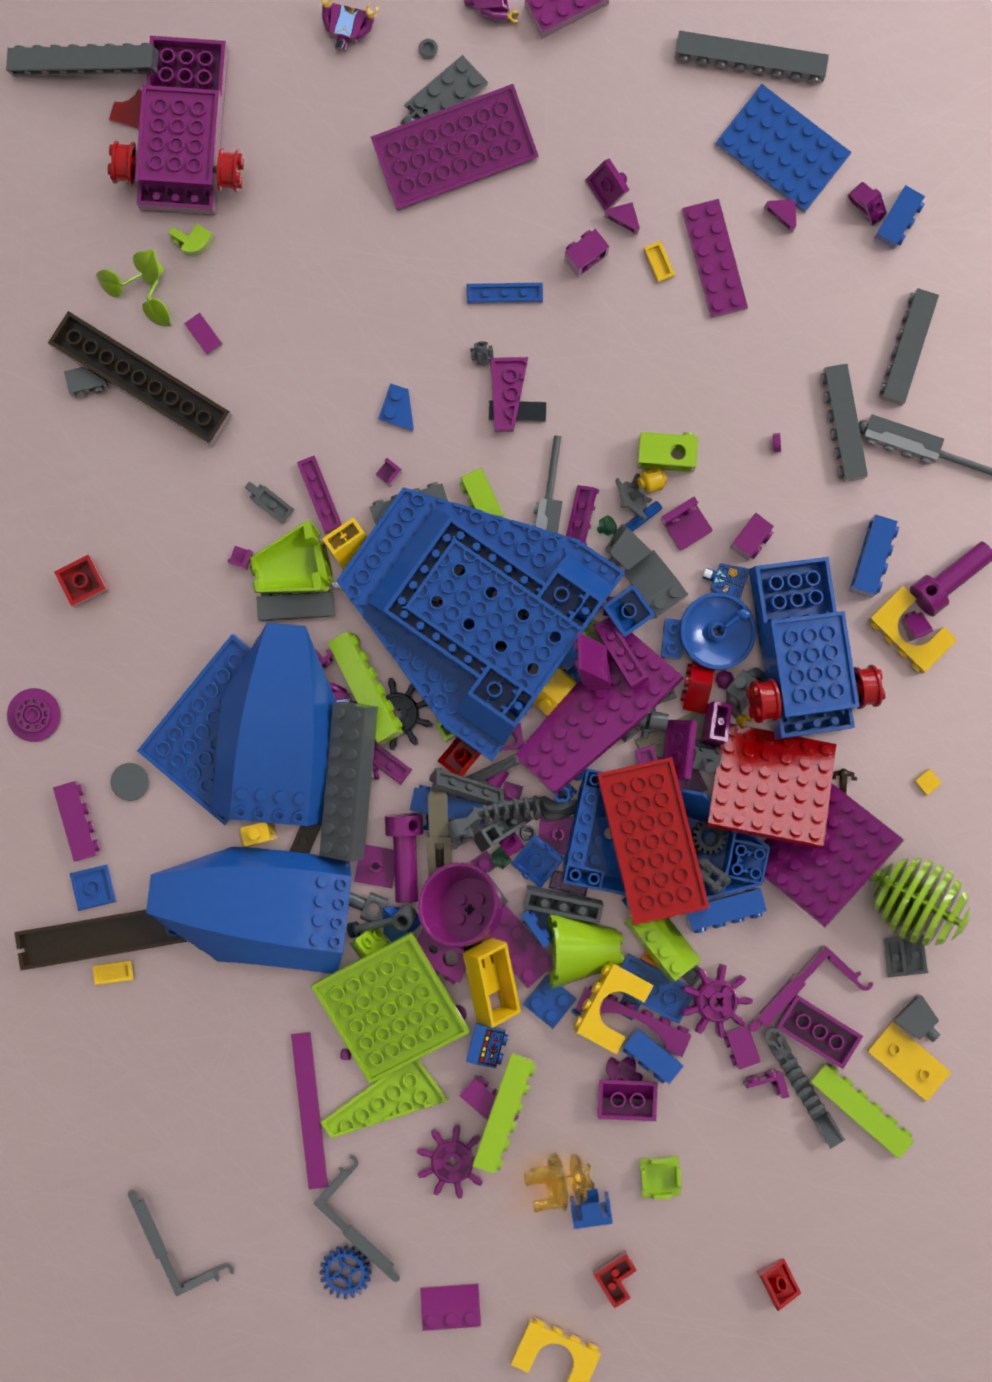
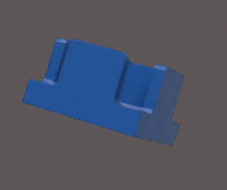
[569,1188,613,1229]

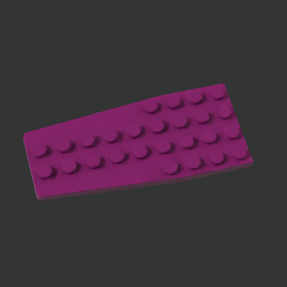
[515,633,684,794]

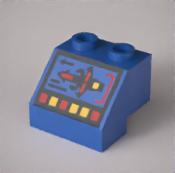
[466,1023,508,1068]

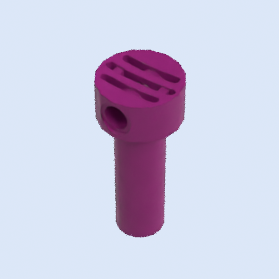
[910,541,992,617]
[385,813,423,903]

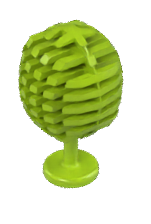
[869,858,971,946]

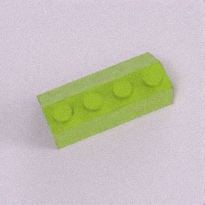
[624,917,702,984]

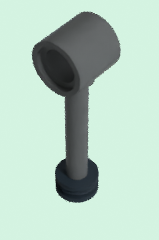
[347,905,417,938]

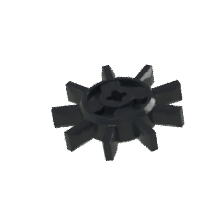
[375,678,434,751]

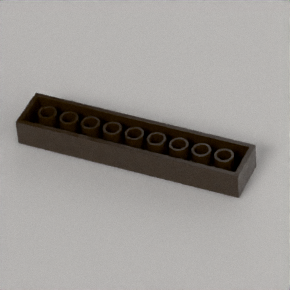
[48,311,232,447]

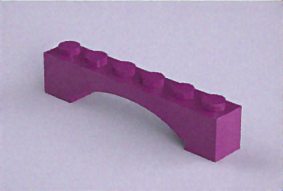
[576,985,692,1057]

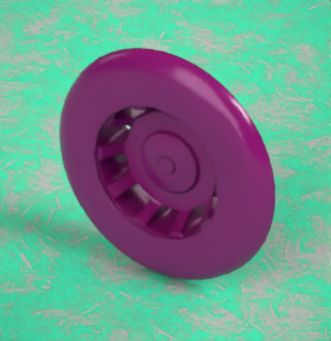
[7,688,60,742]

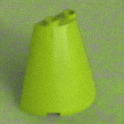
[250,520,332,593]
[547,913,624,989]

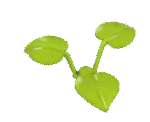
[96,249,172,326]

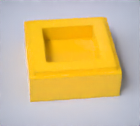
[915,769,942,796]

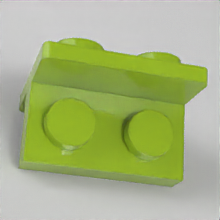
[350,928,389,959]

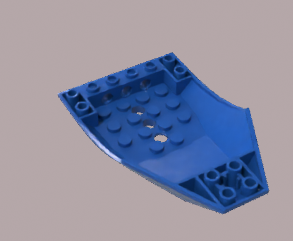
[563,768,770,900]

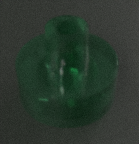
[597,515,617,536]

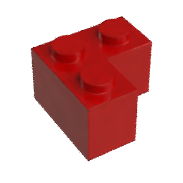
[680,660,715,714]
[593,1251,637,1309]

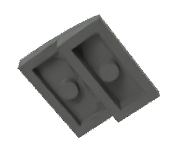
[884,934,929,977]

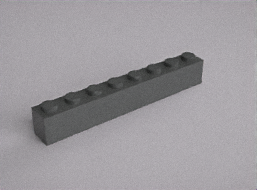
[674,30,829,83]
[6,43,158,76]

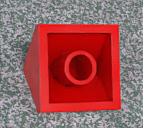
[438,737,481,776]
[757,1258,801,1311]

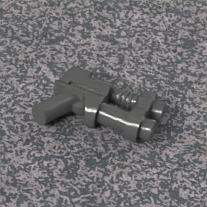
[698,858,731,894]

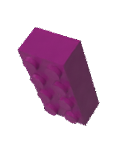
[525,0,609,39]
[485,904,553,989]
[774,995,863,1069]

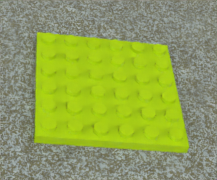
[311,932,470,1084]

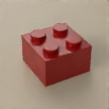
[54,554,109,608]

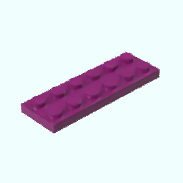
[682,199,748,318]

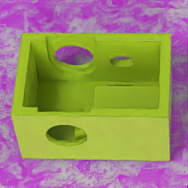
[637,432,699,472]

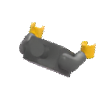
[725,667,766,728]

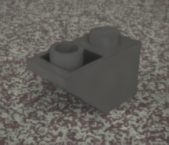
[64,367,109,398]

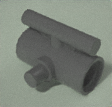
[636,708,669,739]

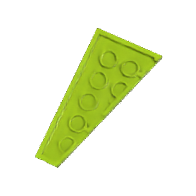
[320,1059,449,1138]

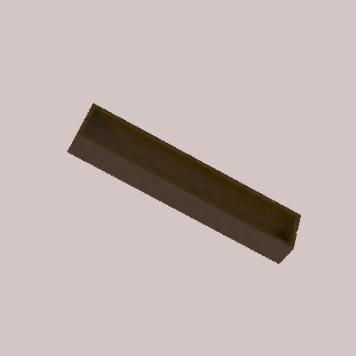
[14,910,187,971]

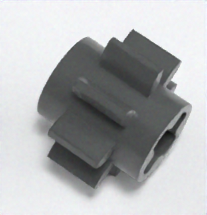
[470,341,494,365]

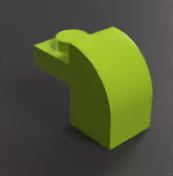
[168,224,214,256]

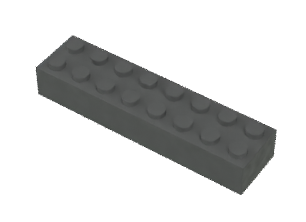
[319,701,378,862]

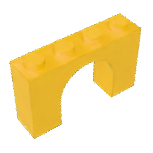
[868,586,957,674]
[573,961,653,1054]
[510,1318,601,1382]

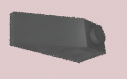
[473,812,533,853]

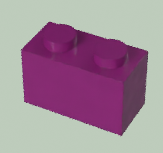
[701,701,733,746]
[723,1024,761,1070]

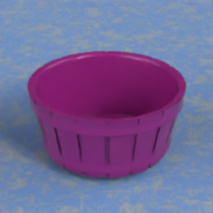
[418,862,503,947]

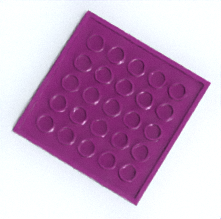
[764,783,904,928]

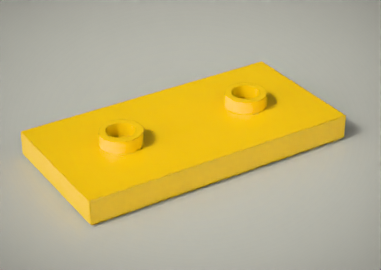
[867,1021,952,1102]

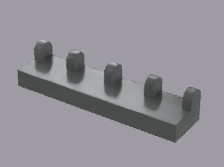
[429,768,504,806]

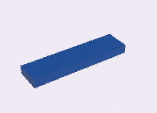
[467,282,543,304]

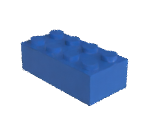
[849,514,899,598]
[685,888,767,933]

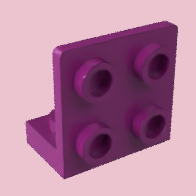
[661,496,713,551]
[743,1069,790,1099]

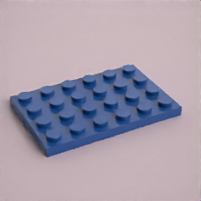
[715,84,852,213]

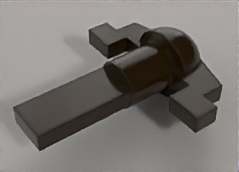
[832,768,857,794]

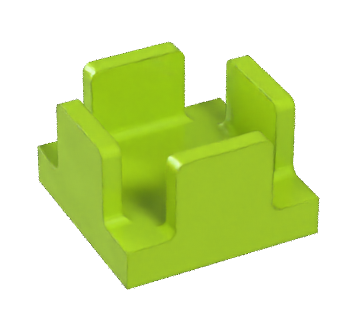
[639,1156,681,1199]

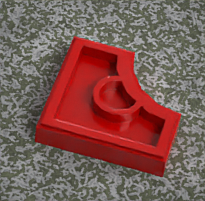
[109,89,142,129]

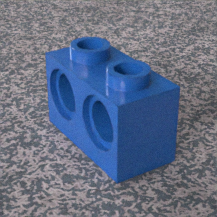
[660,618,682,660]

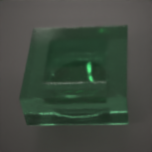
[491,846,513,870]

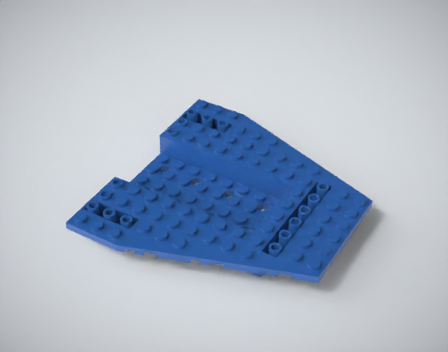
[336,487,625,761]

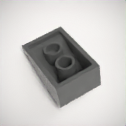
[624,550,688,618]

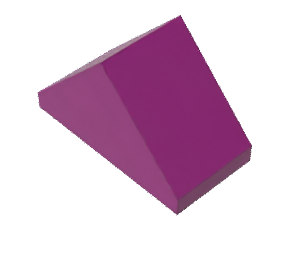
[764,199,797,233]
[604,202,640,235]

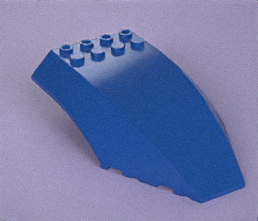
[211,622,337,826]
[146,847,352,974]

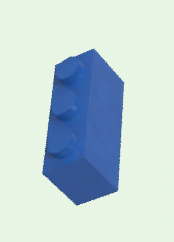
[874,185,925,249]

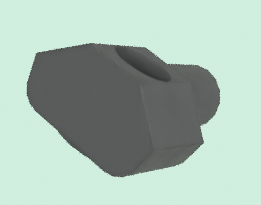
[348,892,388,922]

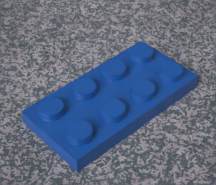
[619,954,696,1024]

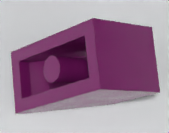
[901,611,933,642]

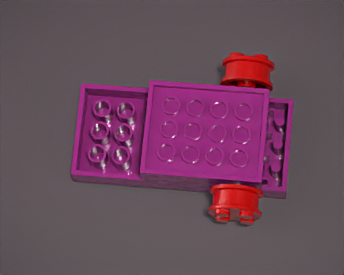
[107,36,245,215]

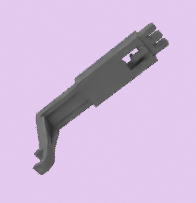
[313,1155,400,1282]
[128,1190,234,1297]

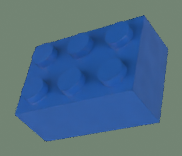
[622,1027,683,1084]

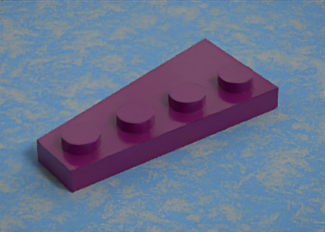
[490,357,528,432]

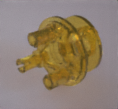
[524,1153,595,1212]

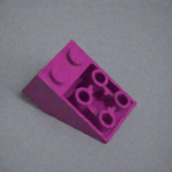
[574,633,611,691]

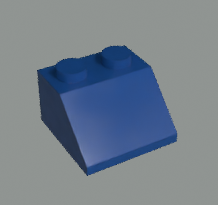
[602,584,656,638]

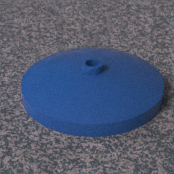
[679,592,756,670]

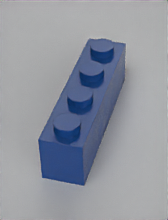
[410,785,488,827]

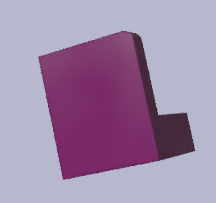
[375,458,402,487]
[227,546,253,570]

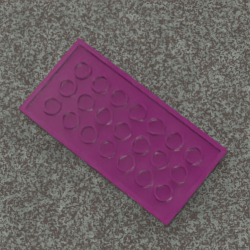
[370,84,539,210]

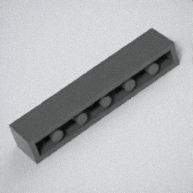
[879,288,939,406]
[821,363,868,482]

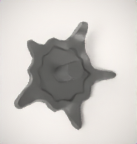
[615,473,652,520]

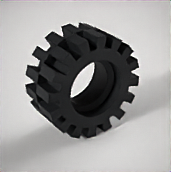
[691,820,727,855]

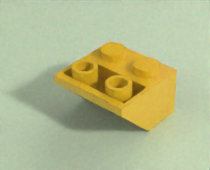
[322,517,367,570]

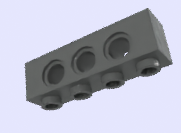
[523,885,604,924]

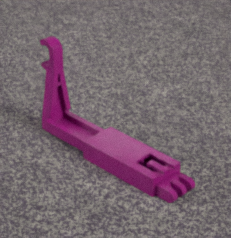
[748,946,873,1032]

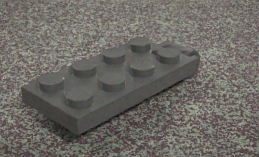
[400,55,488,125]

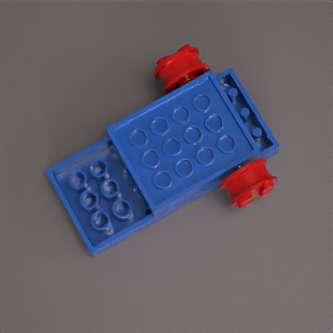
[746,557,886,740]

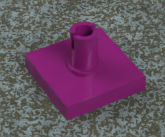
[585,158,630,211]
[538,814,573,855]
[354,844,394,889]

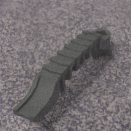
[447,795,576,845]
[764,1027,845,1149]

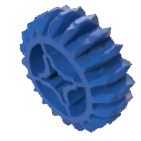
[319,1245,372,1299]

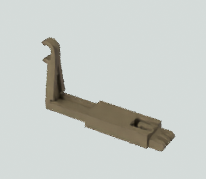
[427,768,452,877]

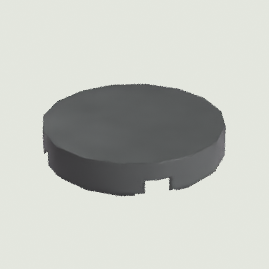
[110,763,149,801]

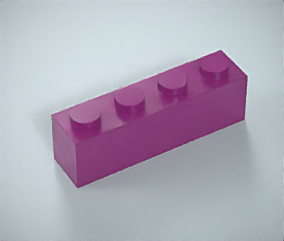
[53,781,100,862]

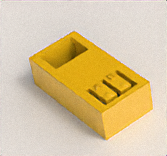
[463,938,521,1028]

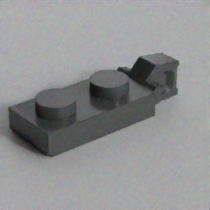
[245,481,294,524]

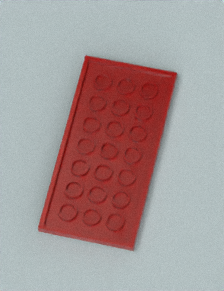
[596,757,709,926]

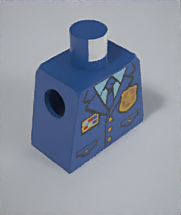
[702,563,749,599]

